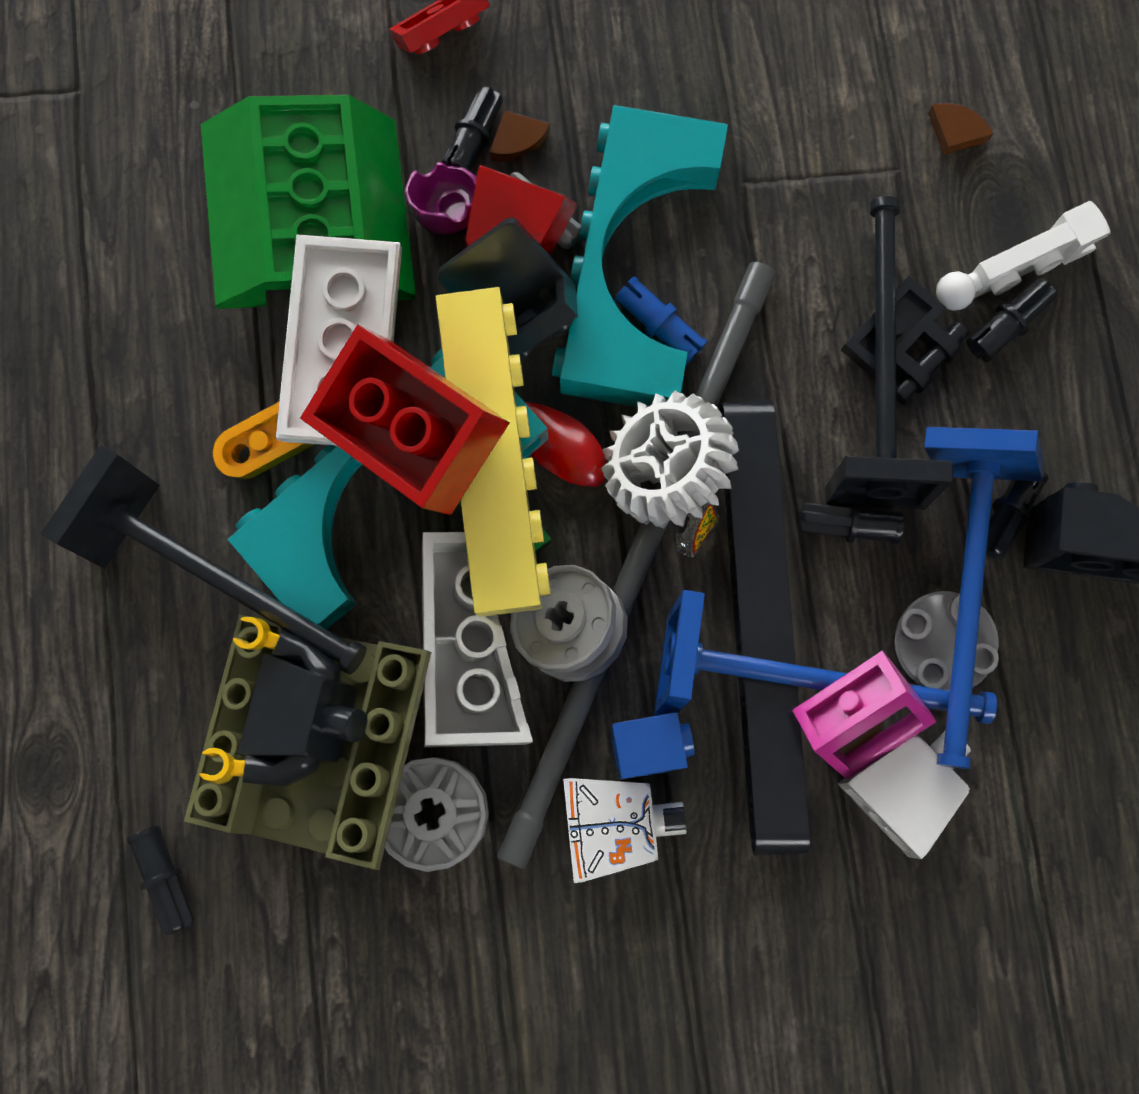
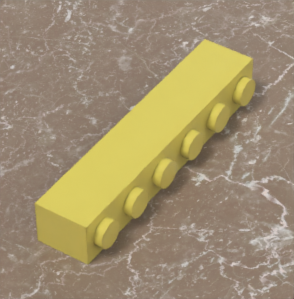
[436,287,551,617]

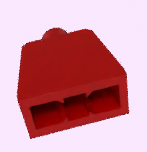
[465,165,578,255]

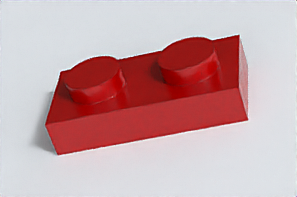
[389,0,490,54]

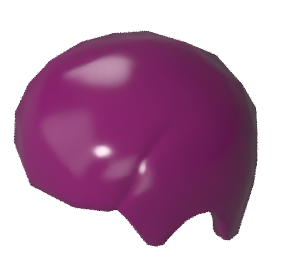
[404,162,477,236]

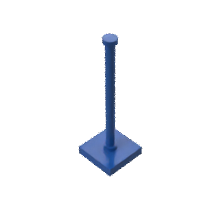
[924,427,1044,769]
[654,589,997,724]

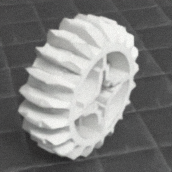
[601,390,739,529]

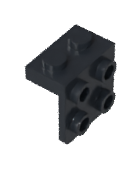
[438,218,578,360]

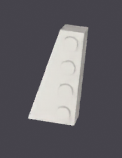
[422,532,533,747]

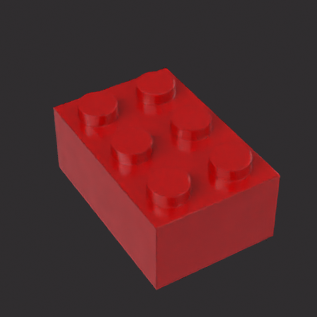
[300,324,510,515]

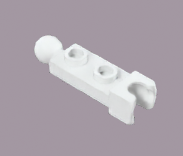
[936,201,1111,311]

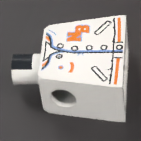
[563,778,686,883]

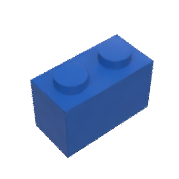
[609,712,695,781]

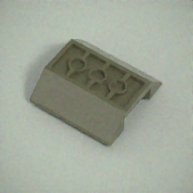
[184,614,432,870]

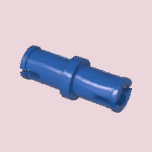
[614,276,708,365]

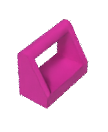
[793,651,936,779]

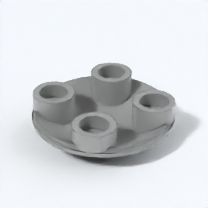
[895,591,999,691]

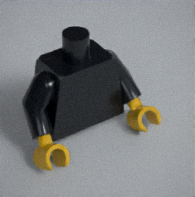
[199,616,368,786]

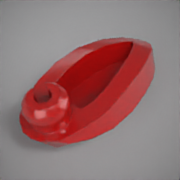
[525,402,607,487]

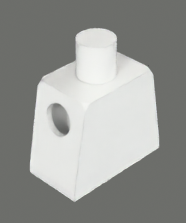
[838,731,971,859]

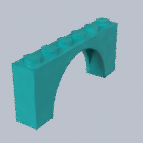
[552,105,728,407]
[227,348,549,630]

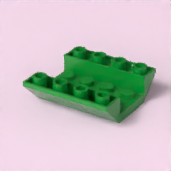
[201,95,416,309]

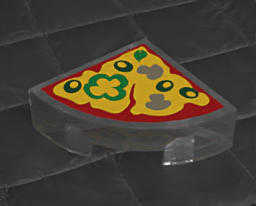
[676,502,720,559]

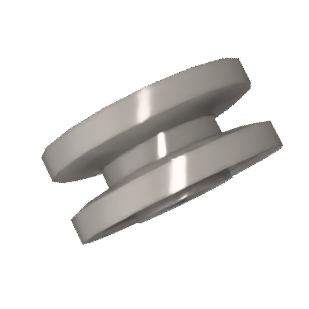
[510,565,628,682]
[385,757,489,872]

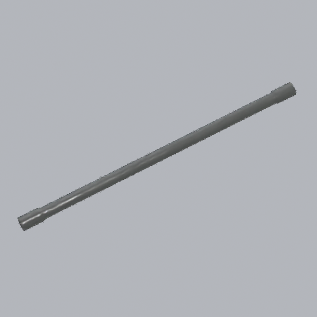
[496,262,776,869]

